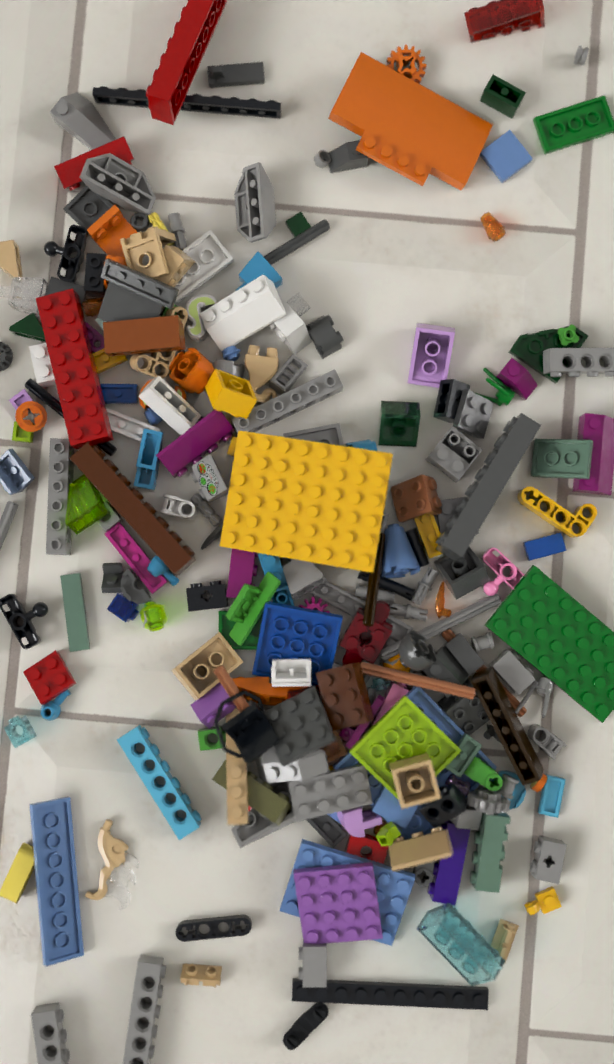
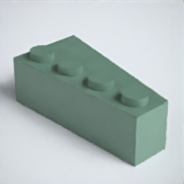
[470,812,511,893]

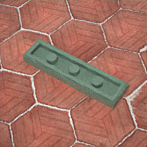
[60,573,90,652]

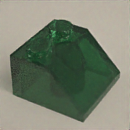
[378,401,420,447]

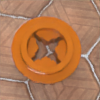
[15,401,47,432]

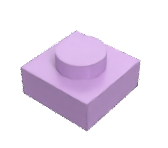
[9,389,34,411]

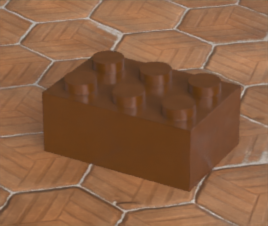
[316,662,375,731]

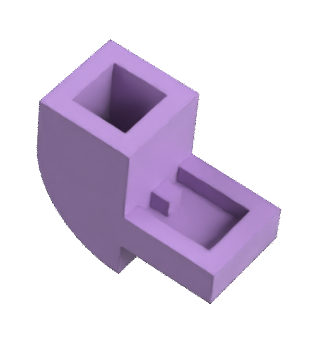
[337,807,382,837]

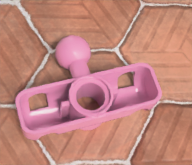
[481,547,524,596]

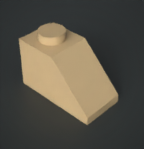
[0,240,24,283]

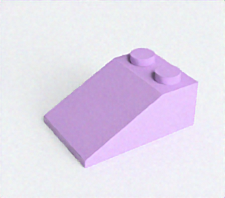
[408,323,455,388]

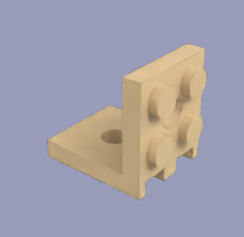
[120,227,176,279]

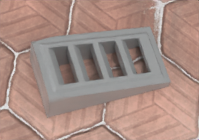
[269,354,308,395]

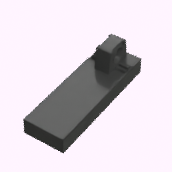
[207,62,265,88]

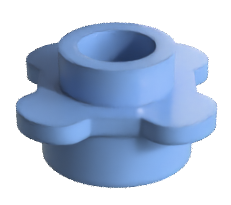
[222,346,241,361]

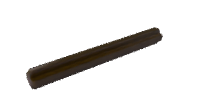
[363,533,385,627]

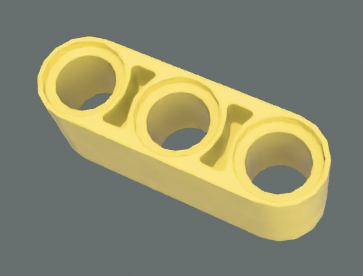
[0,842,35,903]

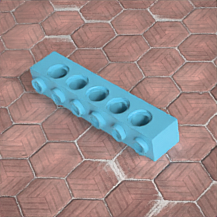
[117,725,201,840]

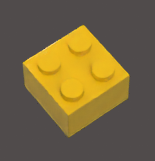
[205,368,257,419]

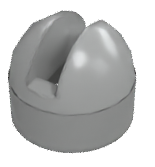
[314,150,331,168]

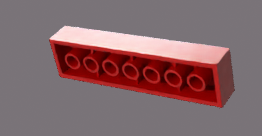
[146,0,227,125]
[36,288,114,450]

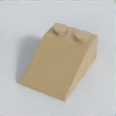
[171,632,243,701]

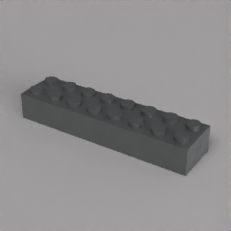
[435,413,541,561]

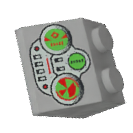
[191,454,229,503]

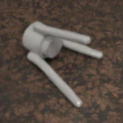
[515,677,554,718]

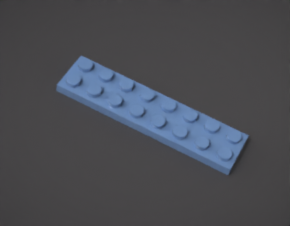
[29,796,84,967]

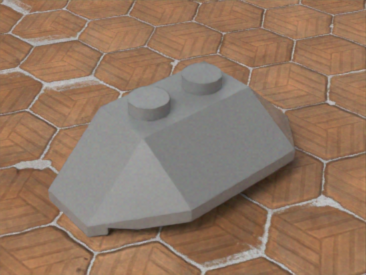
[79,153,156,215]
[234,162,276,243]
[256,746,330,783]

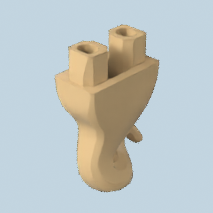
[244,345,279,405]

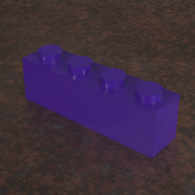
[428,820,471,906]

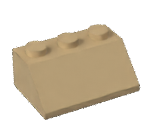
[389,826,454,871]

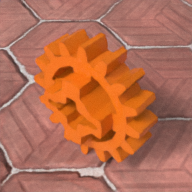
[386,45,427,84]

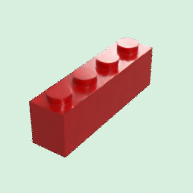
[54,136,135,191]

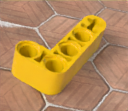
[517,487,597,537]

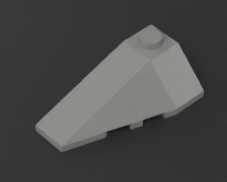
[50,92,116,150]
[231,782,295,848]

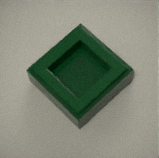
[285,212,311,237]

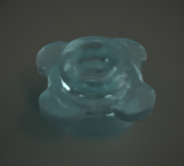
[371,678,391,691]

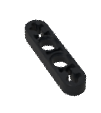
[175,915,252,942]

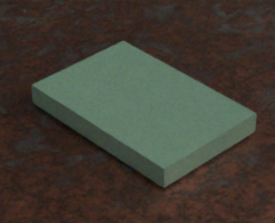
[531,439,593,479]

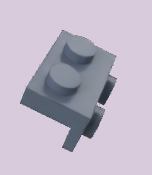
[0,448,35,495]

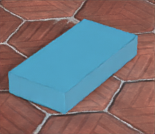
[538,774,566,818]

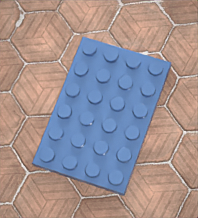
[280,839,416,946]

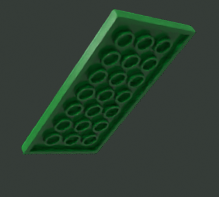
[485,565,614,723]

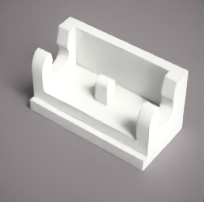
[271,658,312,687]

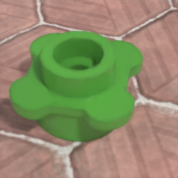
[557,325,579,346]

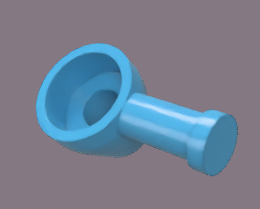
[147,555,179,586]
[40,689,71,721]

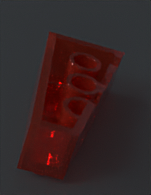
[464,0,545,43]

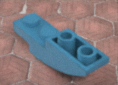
[257,553,294,606]

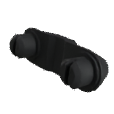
[283,1002,329,1050]

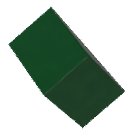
[9,313,46,342]

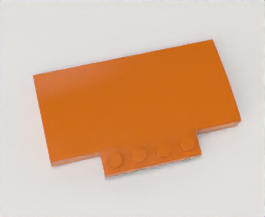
[328,52,493,190]

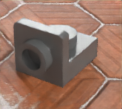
[101,563,124,593]

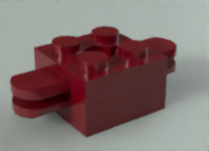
[339,600,393,665]

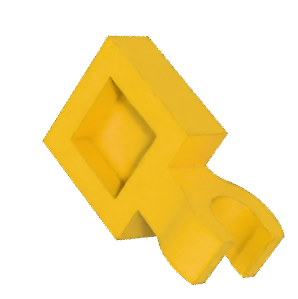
[524,886,562,915]

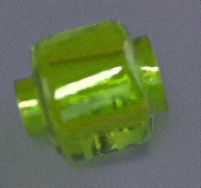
[140,601,167,632]

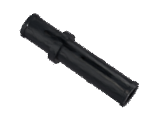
[357,571,415,600]

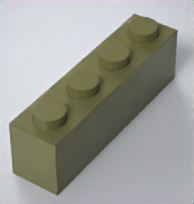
[212,759,292,826]

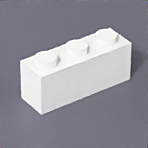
[138,376,201,436]

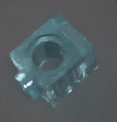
[4,716,37,748]

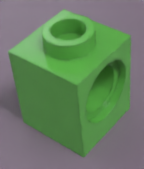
[198,726,226,751]

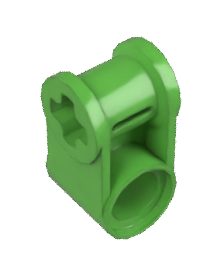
[464,756,503,791]

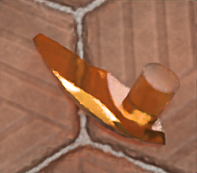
[435,582,452,618]

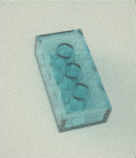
[416,903,505,986]

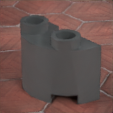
[306,315,344,359]
[120,568,153,604]

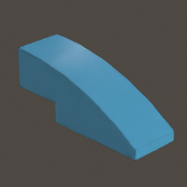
[134,429,163,491]

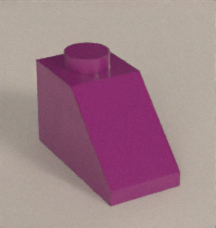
[496,358,537,400]

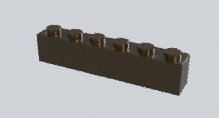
[471,667,544,785]

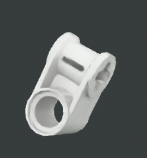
[159,494,198,519]

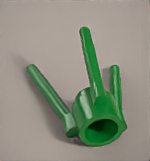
[474,368,515,406]

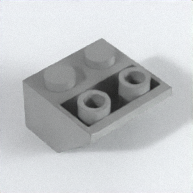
[426,426,482,482]

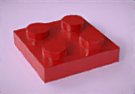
[23,650,76,705]

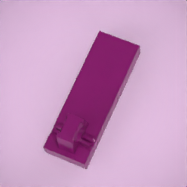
[339,694,385,749]

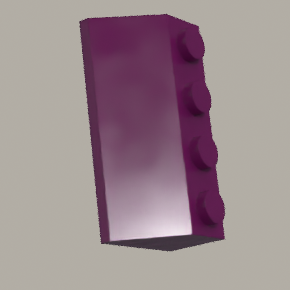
[156,410,235,477]
[573,413,614,495]

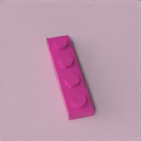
[105,522,168,594]

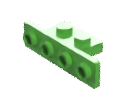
[225,572,281,646]

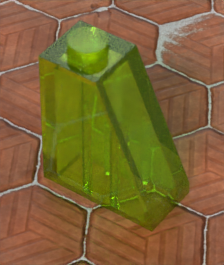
[65,474,109,534]

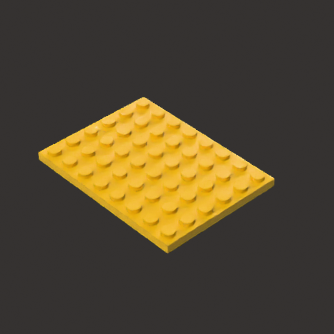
[220,430,393,573]

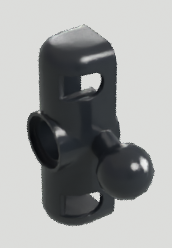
[44,224,88,283]
[0,594,48,649]

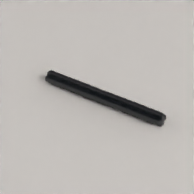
[25,379,117,456]

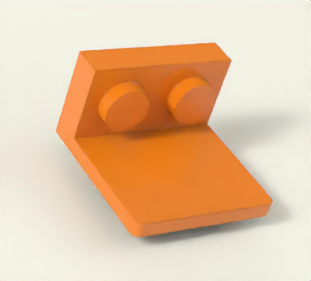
[87,205,138,257]

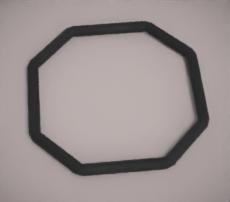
[214,691,265,758]

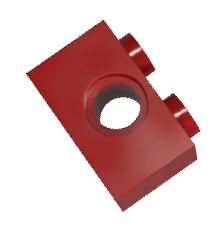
[344,833,389,864]

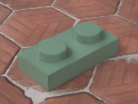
[445,733,482,778]

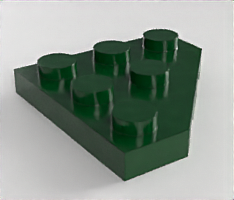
[509,326,588,384]

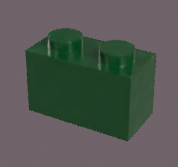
[480,75,526,119]

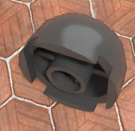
[399,631,437,671]

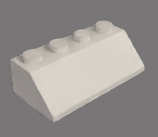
[200,275,287,351]

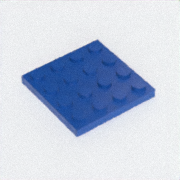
[252,601,343,687]

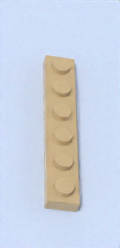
[226,707,249,826]

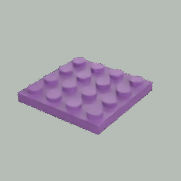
[293,862,383,944]

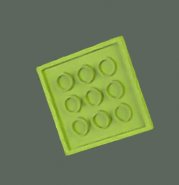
[349,695,461,799]

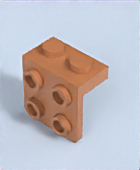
[391,474,442,523]

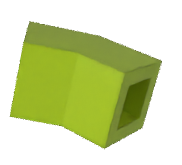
[376,821,401,846]

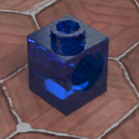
[107,593,139,622]

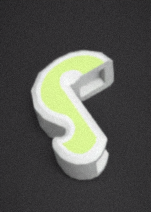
[186,294,218,342]

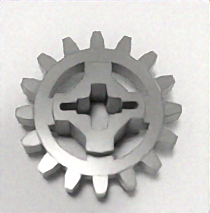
[467,788,510,815]

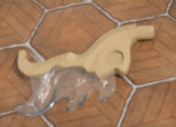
[85,819,139,910]

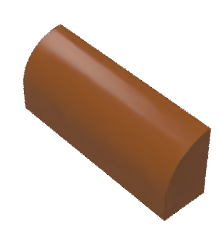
[103,315,186,356]

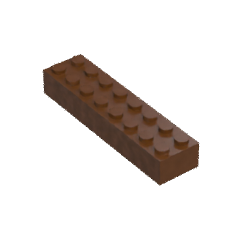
[70,443,196,575]

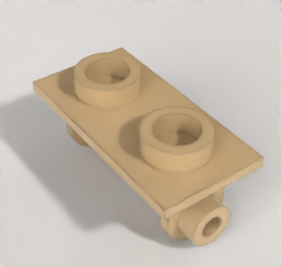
[487,918,519,965]
[180,963,222,987]

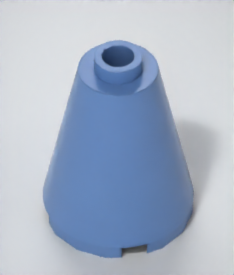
[381,524,420,578]

